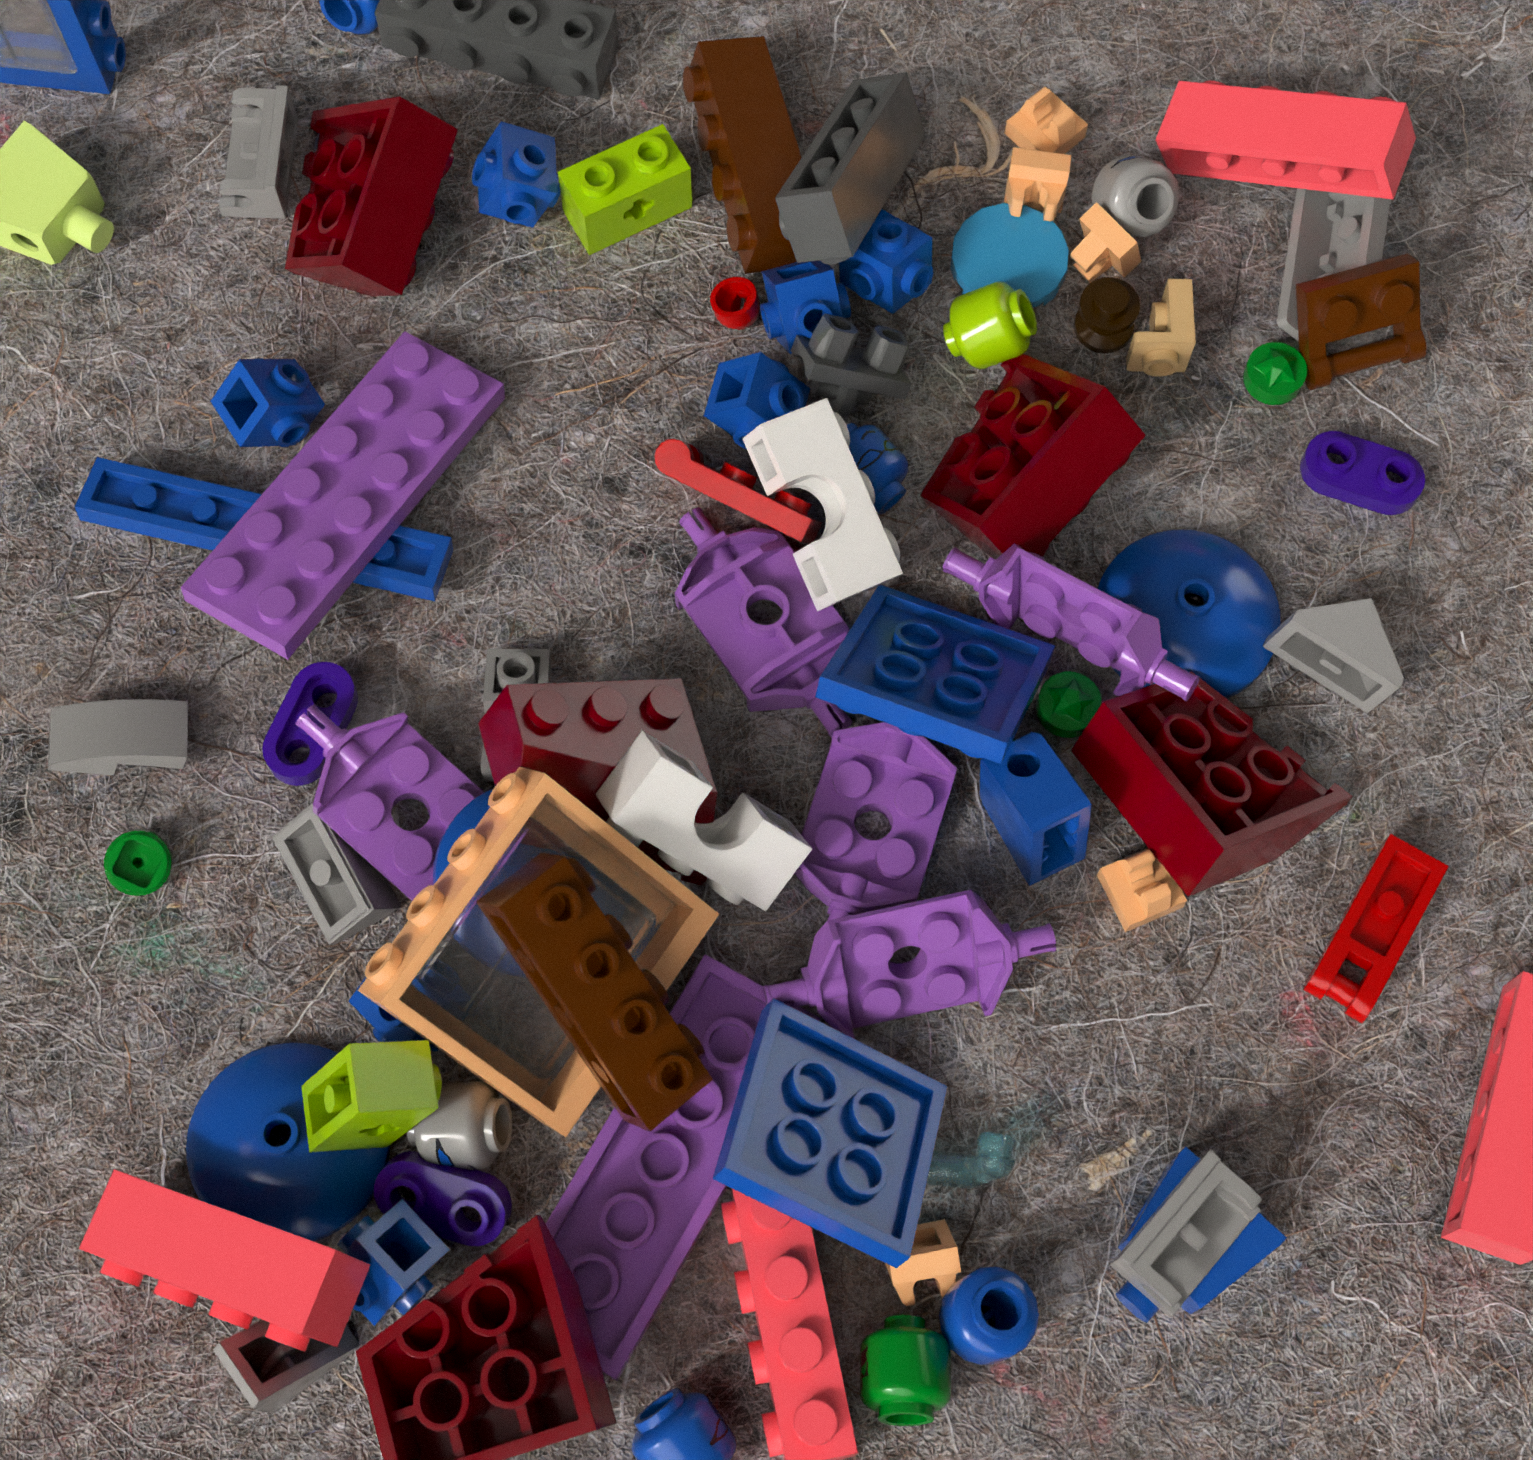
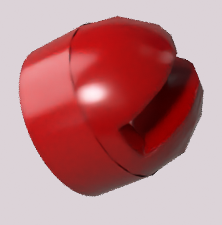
[710,277,760,330]

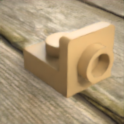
[1126,279,1196,377]

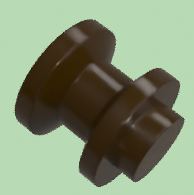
[1074,277,1140,354]

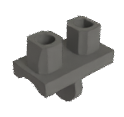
[790,313,912,418]

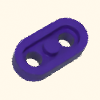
[1300,431,1425,515]
[262,662,358,786]
[374,1151,512,1246]

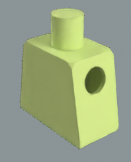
[0,121,114,265]

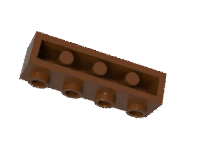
[683,36,802,274]
[476,852,713,1132]

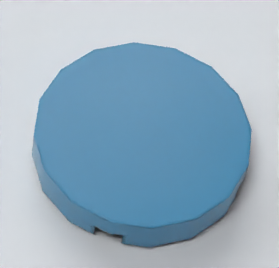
[950,203,1069,307]

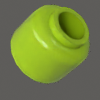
[943,281,1037,370]

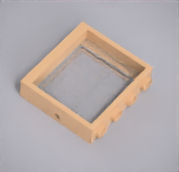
[358,767,719,1137]

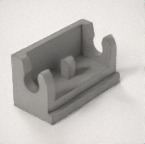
[219,85,298,219]
[1110,1150,1262,1318]

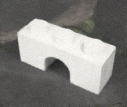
[743,398,903,611]
[595,730,812,911]

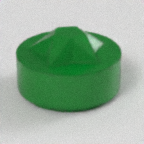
[1243,342,1307,405]
[1036,671,1102,738]
[104,829,172,896]

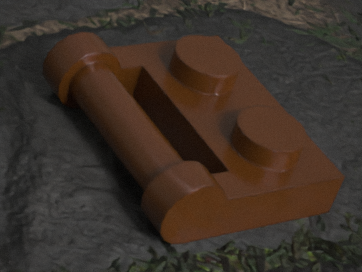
[1296,253,1427,390]

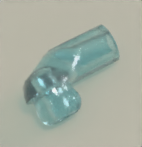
[926,1132,1016,1189]

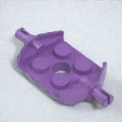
[675,507,852,737]
[943,543,1200,701]
[295,704,485,901]
[794,722,957,920]
[763,890,1056,1039]

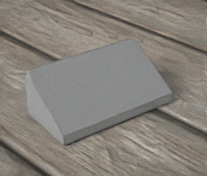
[272,803,400,945]

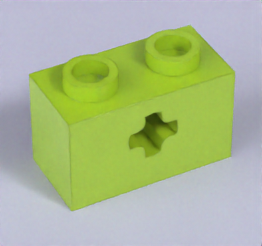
[558,124,692,255]
[301,1040,442,1152]

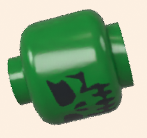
[860,1315,951,1426]

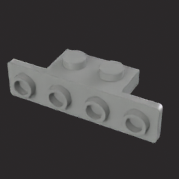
[1277,188,1390,341]

